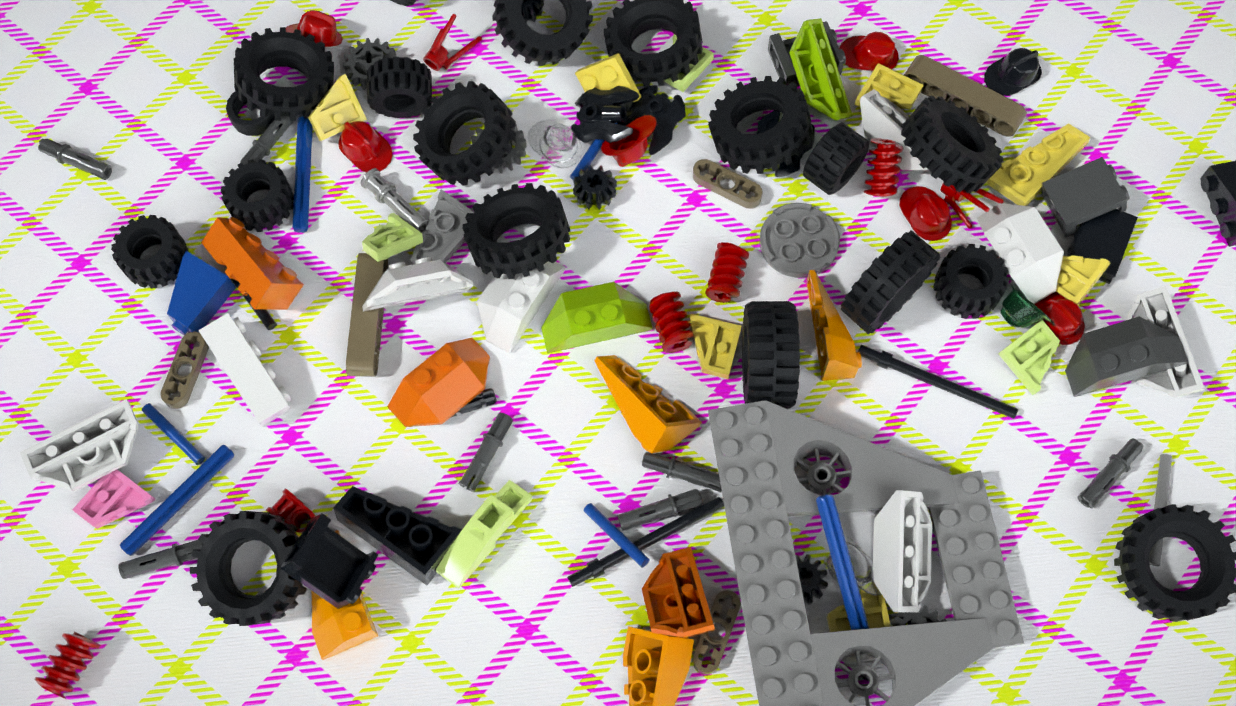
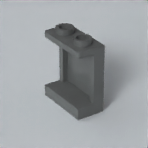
[768,21,846,87]
[1042,157,1130,237]

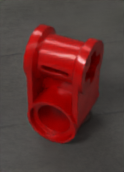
[266,488,316,537]

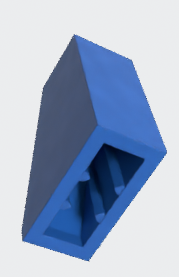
[167,251,236,335]

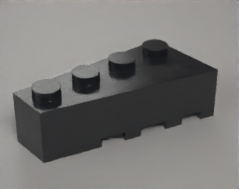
[333,486,462,586]

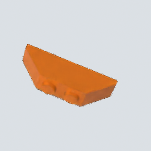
[387,338,490,427]
[642,547,715,638]

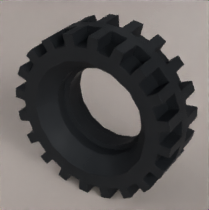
[492,0,593,66]
[603,0,703,87]
[234,27,334,121]
[708,76,813,174]
[413,81,516,186]
[901,96,1004,193]
[462,183,571,279]
[841,230,941,334]
[1114,504,1236,622]
[190,511,307,626]

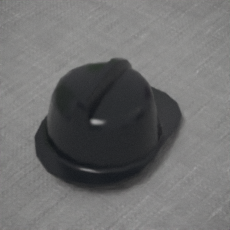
[984,48,1042,96]

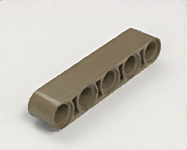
[904,55,1027,137]
[346,253,388,377]

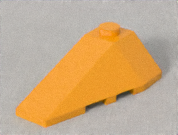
[806,270,862,381]
[594,355,702,453]
[311,530,378,660]
[623,626,694,706]

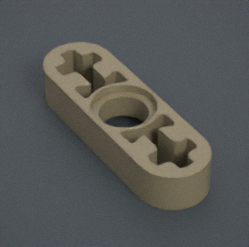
[693,159,763,209]
[160,332,209,409]
[693,590,741,675]

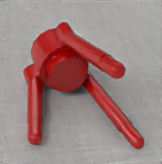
[423,14,482,71]
[940,183,1004,229]

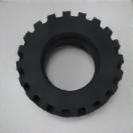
[742,301,800,409]

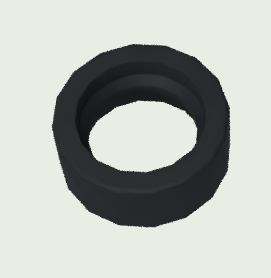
[226,92,275,136]

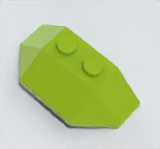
[789,18,853,121]
[541,281,653,354]

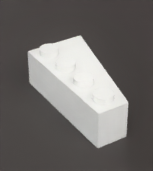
[198,313,292,427]

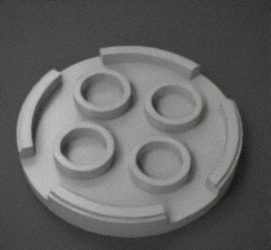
[759,203,840,278]

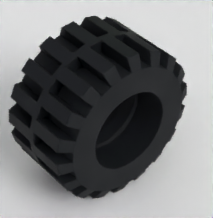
[367,57,432,118]
[803,122,870,195]
[221,159,294,232]
[111,215,189,289]
[933,244,1009,319]

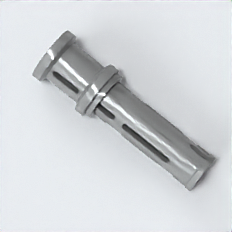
[360,168,429,233]

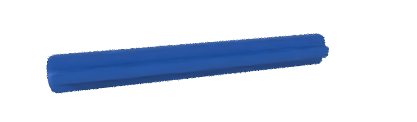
[292,116,312,233]
[120,445,234,556]
[816,494,870,630]

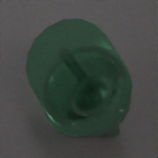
[1000,284,1055,328]

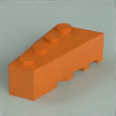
[201,217,304,310]

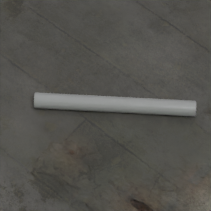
[1149,454,1172,567]

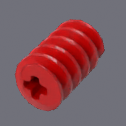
[863,138,904,197]
[705,242,749,303]
[649,291,694,353]
[34,631,101,699]

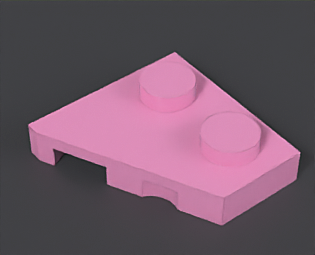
[72,470,155,529]

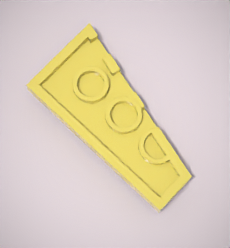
[986,123,1090,206]

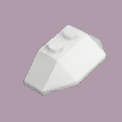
[860,89,928,170]
[977,203,1064,305]
[362,257,474,312]
[477,261,566,354]
[1125,286,1205,398]
[19,399,139,492]
[872,490,932,612]

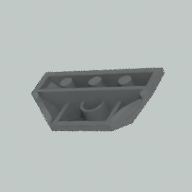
[1065,316,1188,397]

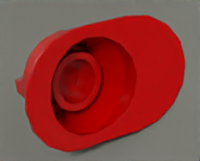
[286,10,343,47]
[839,31,899,71]
[601,115,657,167]
[338,121,393,172]
[899,186,952,241]
[1024,292,1085,345]

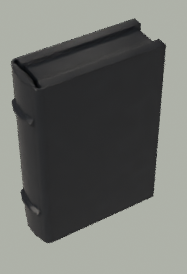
[1067,209,1138,284]

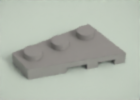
[410,189,474,265]

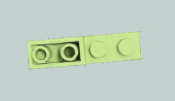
[436,480,532,589]

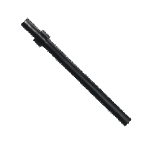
[858,344,1018,419]
[567,497,724,587]

